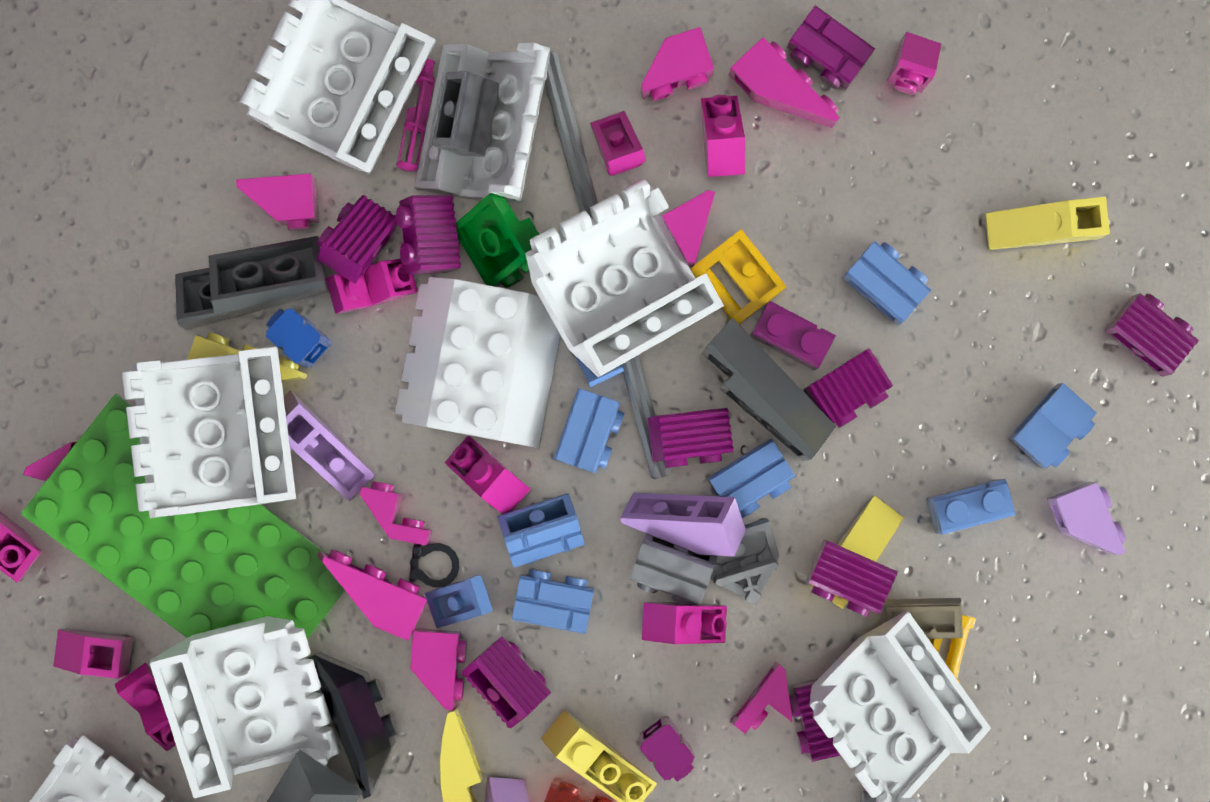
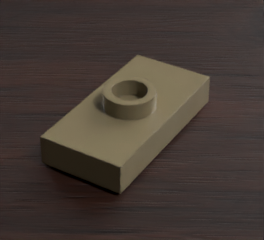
[884,598,963,639]

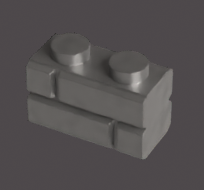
[432,71,499,157]
[630,533,718,605]

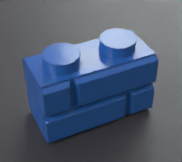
[266,308,332,368]

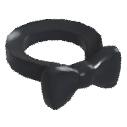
[409,543,460,588]

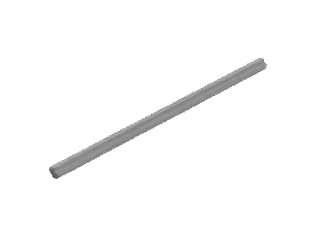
[545,51,671,479]

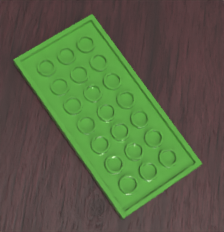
[21,394,345,639]

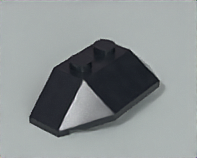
[308,652,398,799]

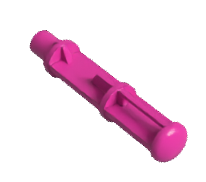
[396,59,435,172]

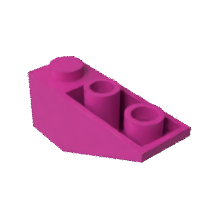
[729,37,840,128]
[317,549,427,641]

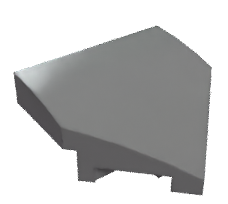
[710,519,779,605]

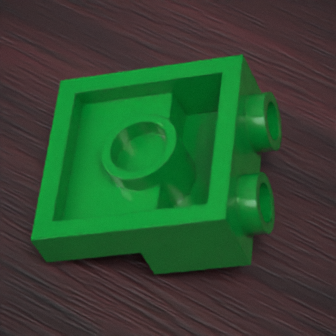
[455,193,539,289]

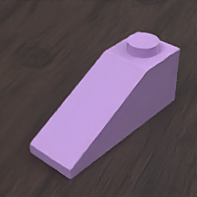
[284,390,375,501]
[620,493,746,557]

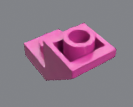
[325,258,418,314]
[360,481,432,545]
[114,663,176,751]

